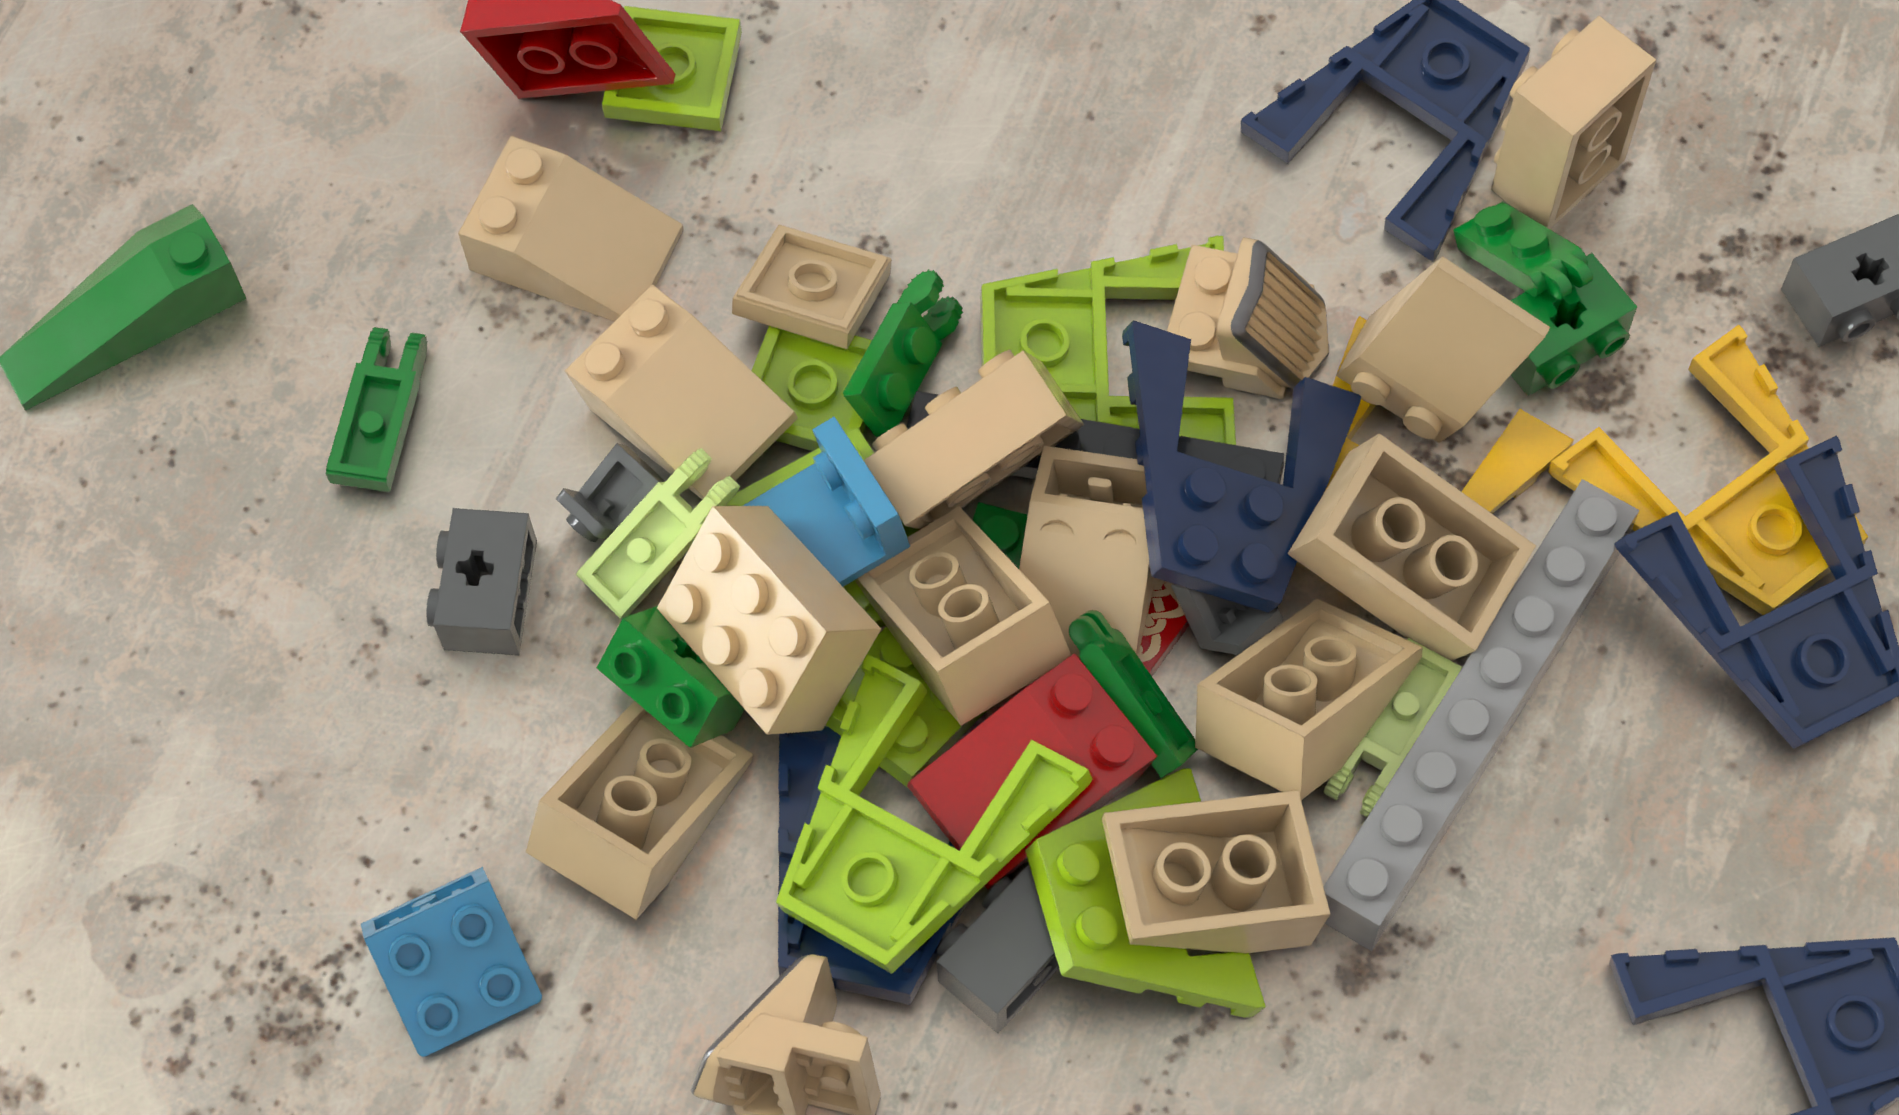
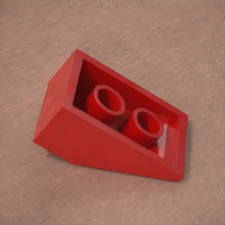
[460,0,676,99]
[906,653,1157,890]

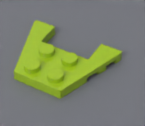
[1025,768,1266,1018]

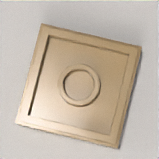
[732,225,892,349]

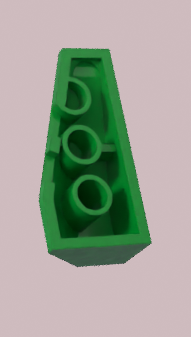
[0,204,247,411]

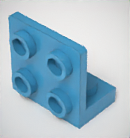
[743,416,910,587]
[361,867,542,1057]

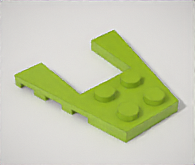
[980,236,1236,445]
[776,654,1093,974]

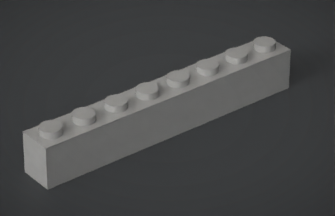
[1323,479,1639,951]

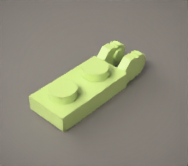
[575,448,741,619]
[1324,638,1462,817]

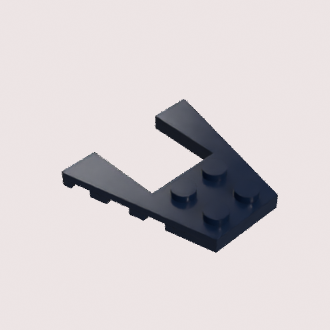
[1241,0,1530,262]
[1122,320,1361,613]
[1614,435,1899,749]
[778,726,968,1005]
[1609,937,1899,1115]

